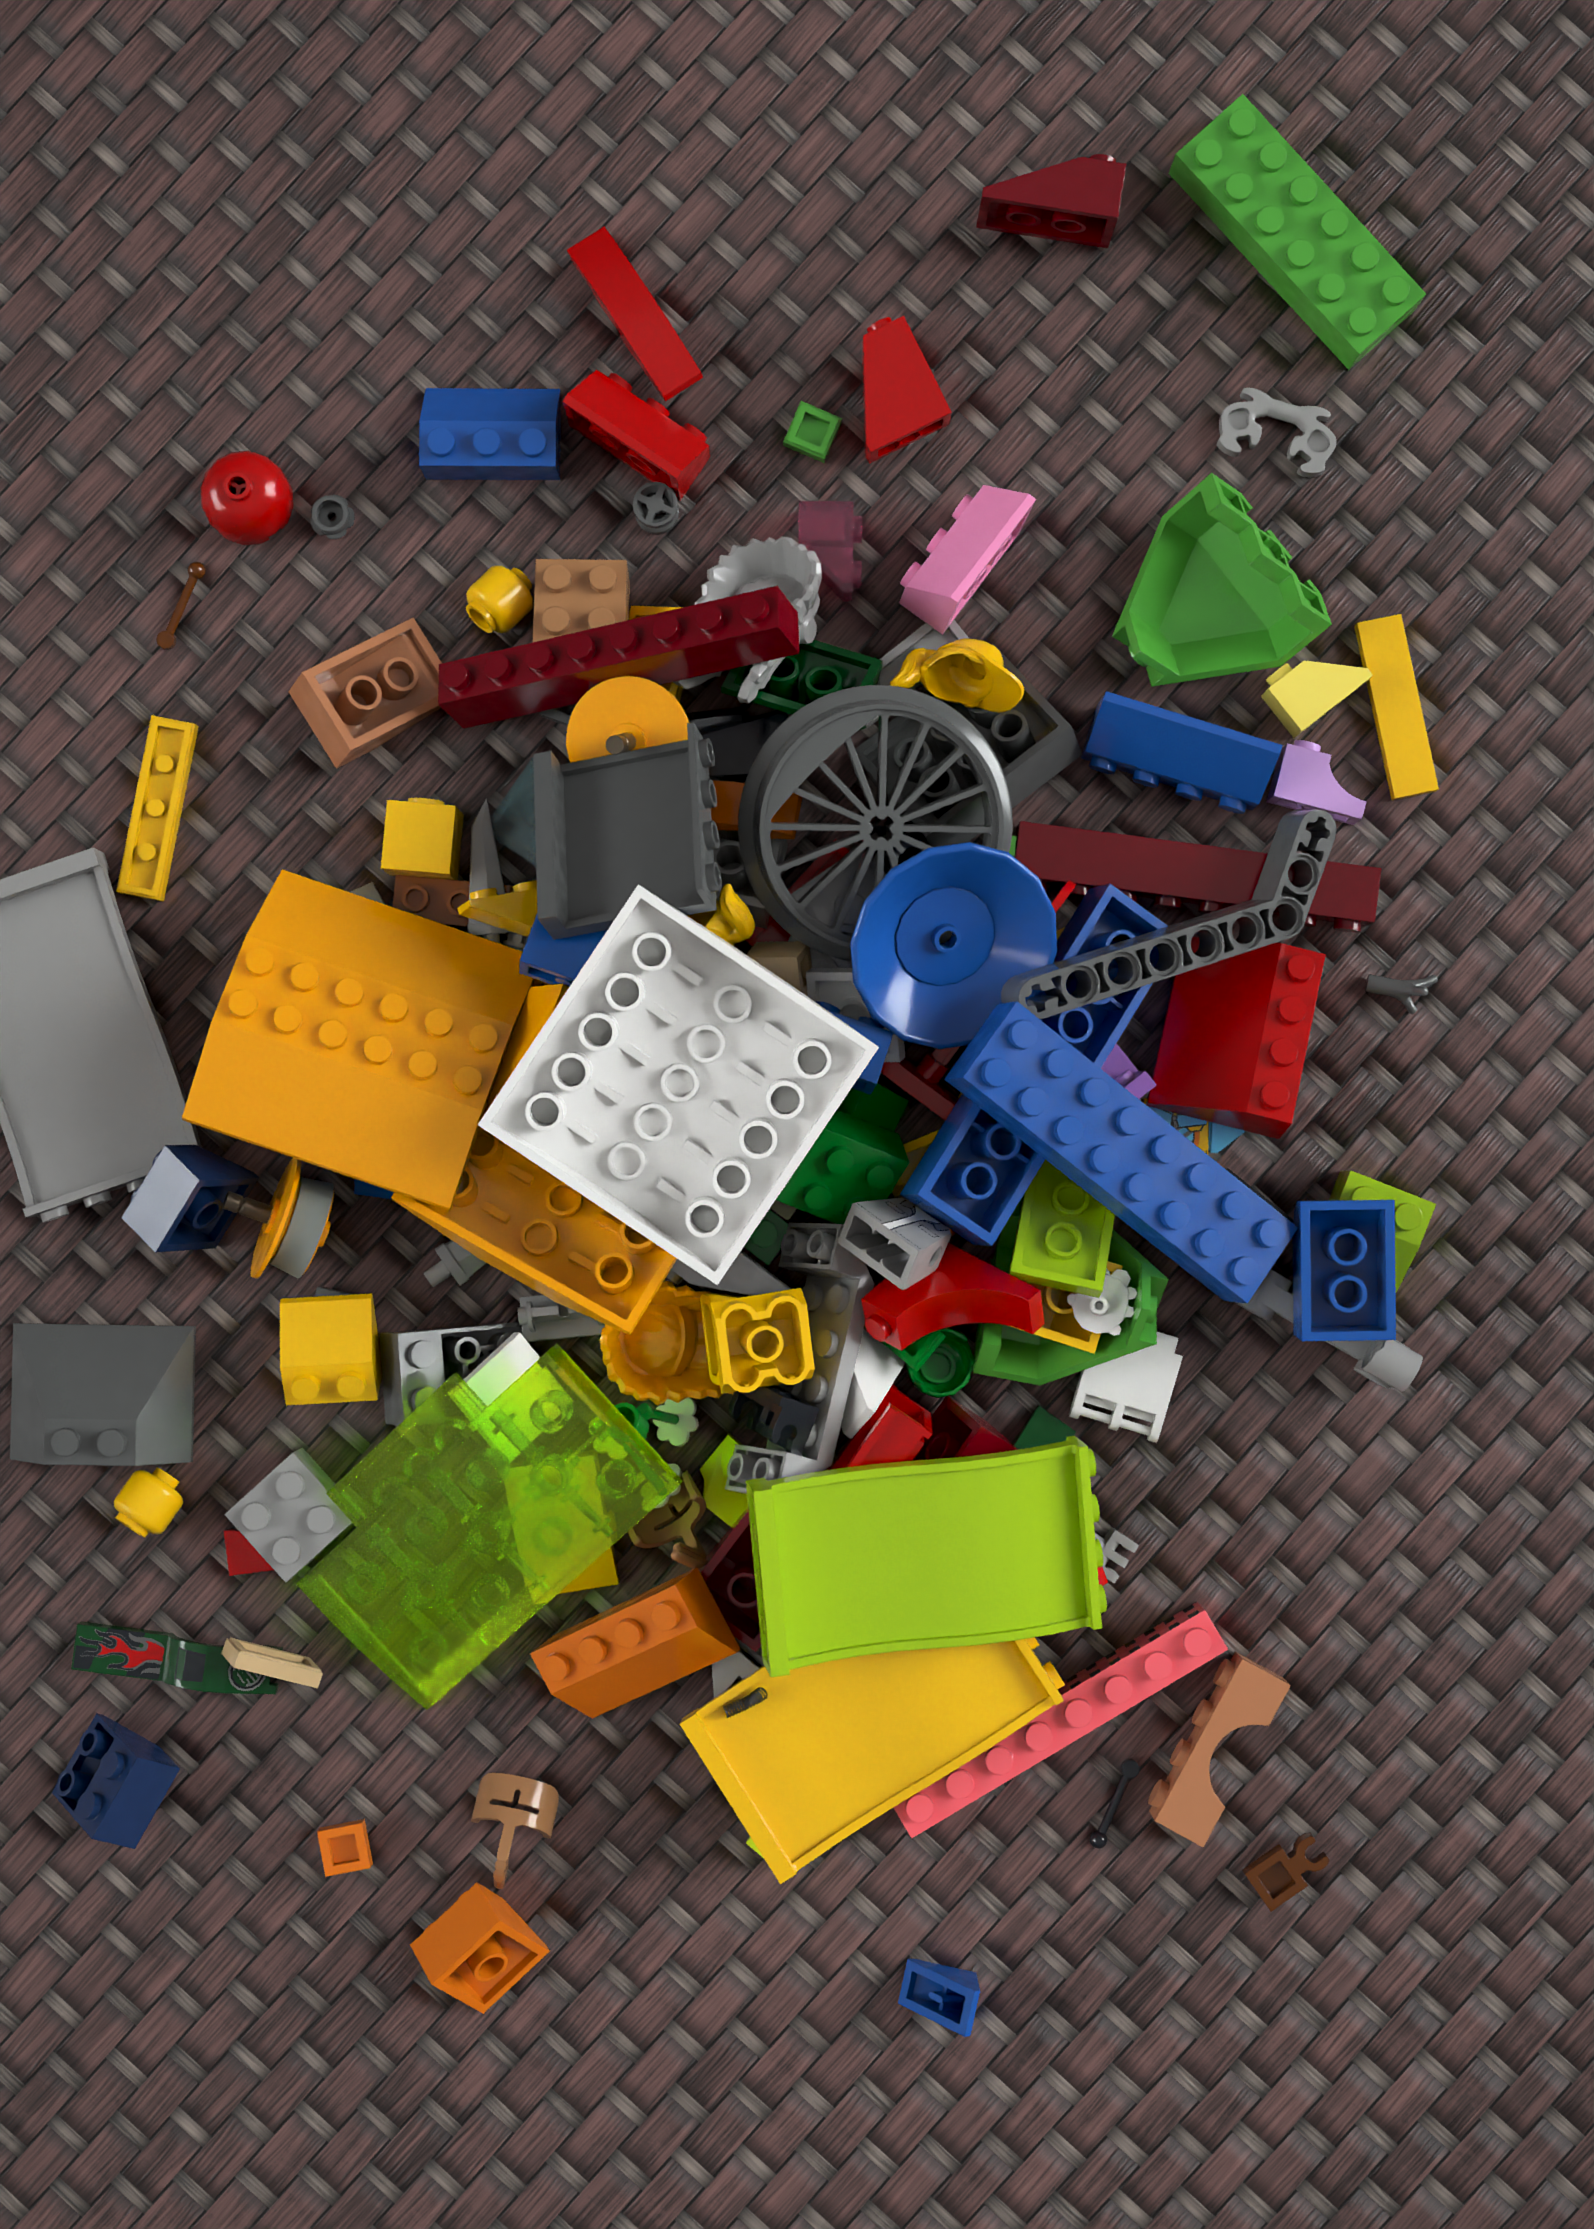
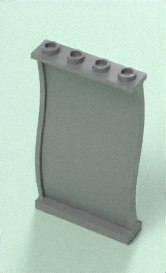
[0,848,202,1223]

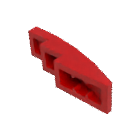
[567,226,703,402]

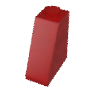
[862,316,952,464]

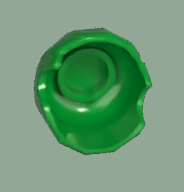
[905,1327,975,1398]

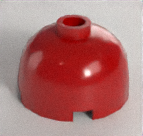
[200,451,294,545]

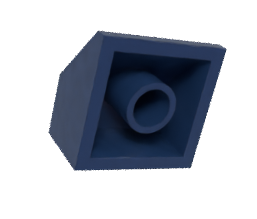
[121,1145,259,1253]

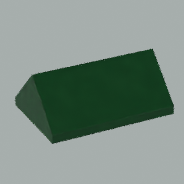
[721,640,883,730]

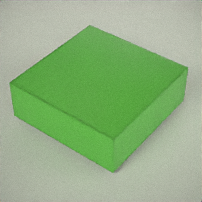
[783,401,842,463]

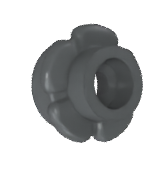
[310,495,355,539]

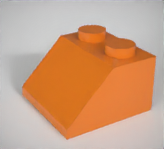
[410,1882,550,2014]

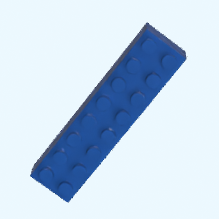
[900,884,1168,1246]
[945,1001,1298,1304]

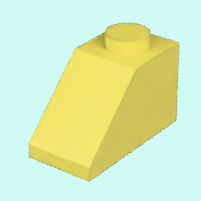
[1261,660,1373,738]

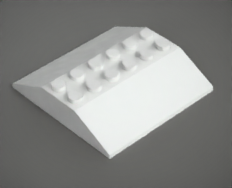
[478,884,879,1285]

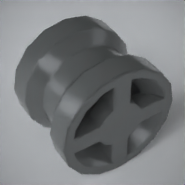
[633,481,679,535]

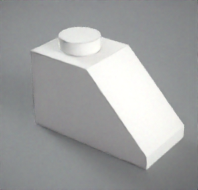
[841,1329,905,1439]

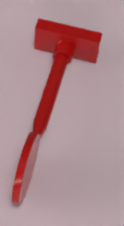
[881,879,1076,1120]

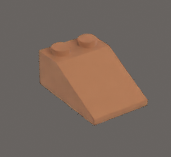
[289,617,442,769]

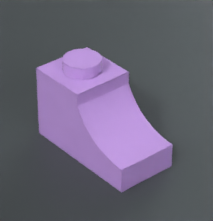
[1266,740,1366,825]

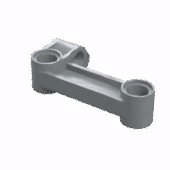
[1235,1270,1423,1392]

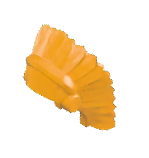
[600,1281,779,1406]

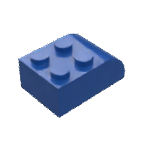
[1292,1199,1396,1341]

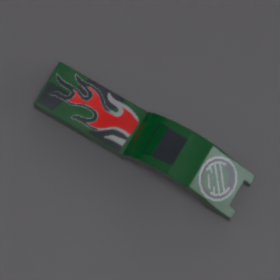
[71,1621,283,1694]

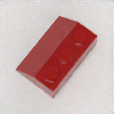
[562,369,710,501]

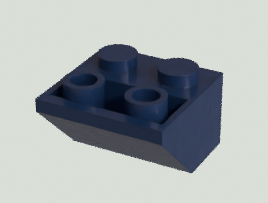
[52,1713,180,1849]

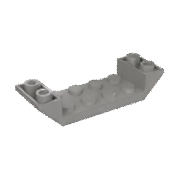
[725,1222,874,1494]

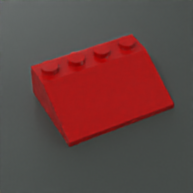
[1146,937,1326,1139]

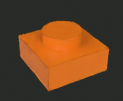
[317,1819,373,1877]

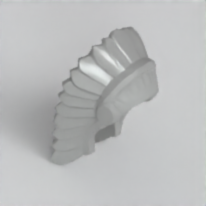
[673,536,822,703]

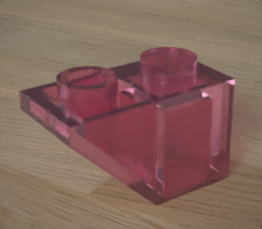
[799,501,862,601]

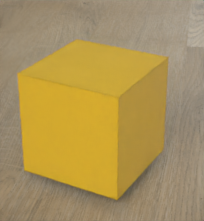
[381,798,464,880]

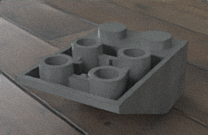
[379,1322,522,1426]

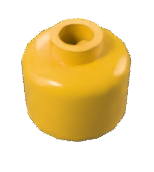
[466,566,533,633]
[114,1467,183,1538]

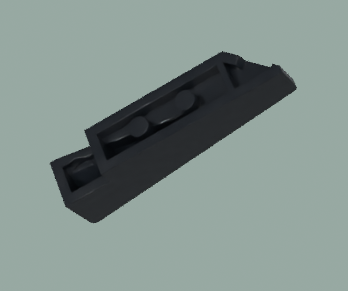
[686,707,788,777]

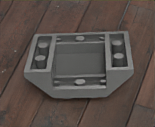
[10,1323,196,1466]

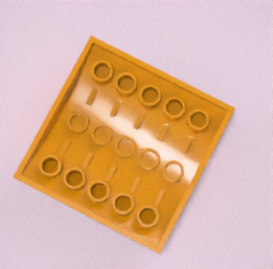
[182,869,535,1211]
[391,979,677,1335]

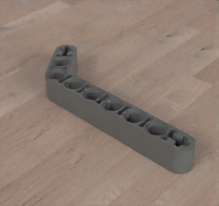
[1001,809,1337,1019]

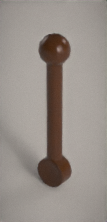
[156,562,206,650]

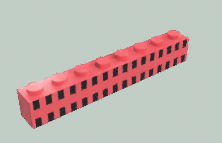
[893,1602,1228,1839]

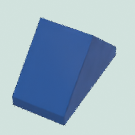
[898,1959,980,2037]

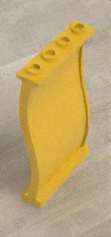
[680,1637,1065,1884]

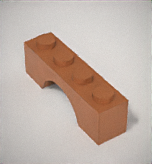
[1148,1652,1291,1847]

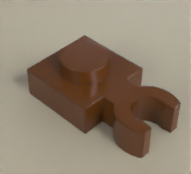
[1242,1832,1330,1912]

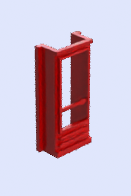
[828,1385,933,1470]

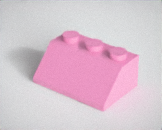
[899,485,1036,635]

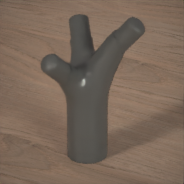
[1365,974,1438,1014]

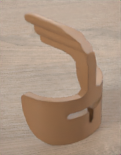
[625,1470,707,1570]
[471,1773,559,1889]

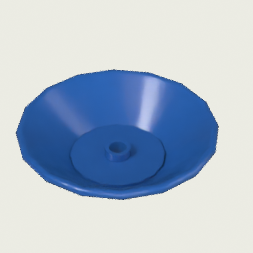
[850,842,1057,1049]

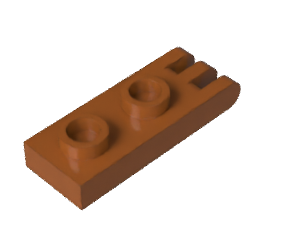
[392,875,514,928]

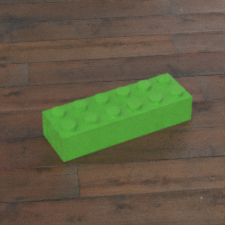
[1169,94,1426,370]

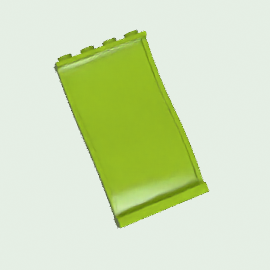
[746,1436,1107,1677]

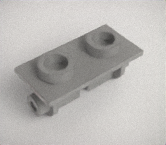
[518,1295,605,1342]

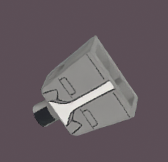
[837,1198,951,1290]

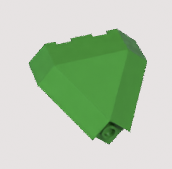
[1112,473,1332,687]
[973,1197,1169,1386]

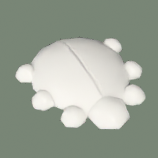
[1067,1268,1137,1336]

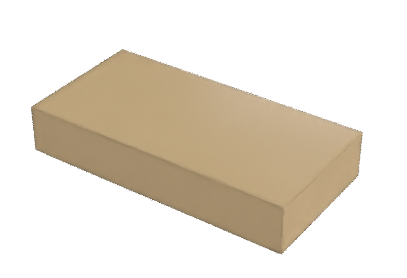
[221,1637,323,1688]

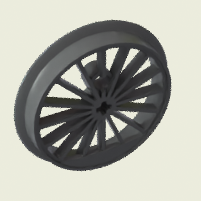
[738,685,1013,961]

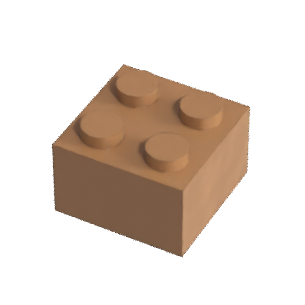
[533,559,630,642]

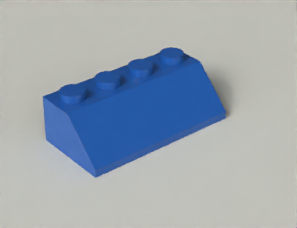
[1081,691,1283,814]

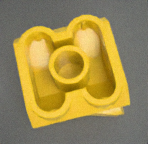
[700,1288,815,1394]

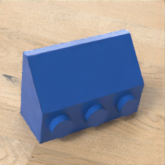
[419,388,561,480]

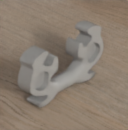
[1216,388,1336,478]

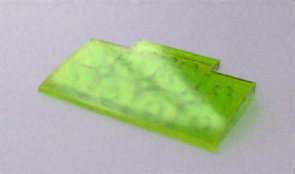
[296,1343,683,1710]

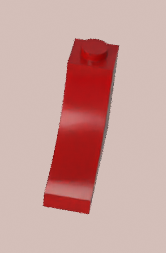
[861,1243,1045,1351]

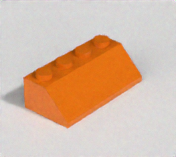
[530,1567,741,1719]

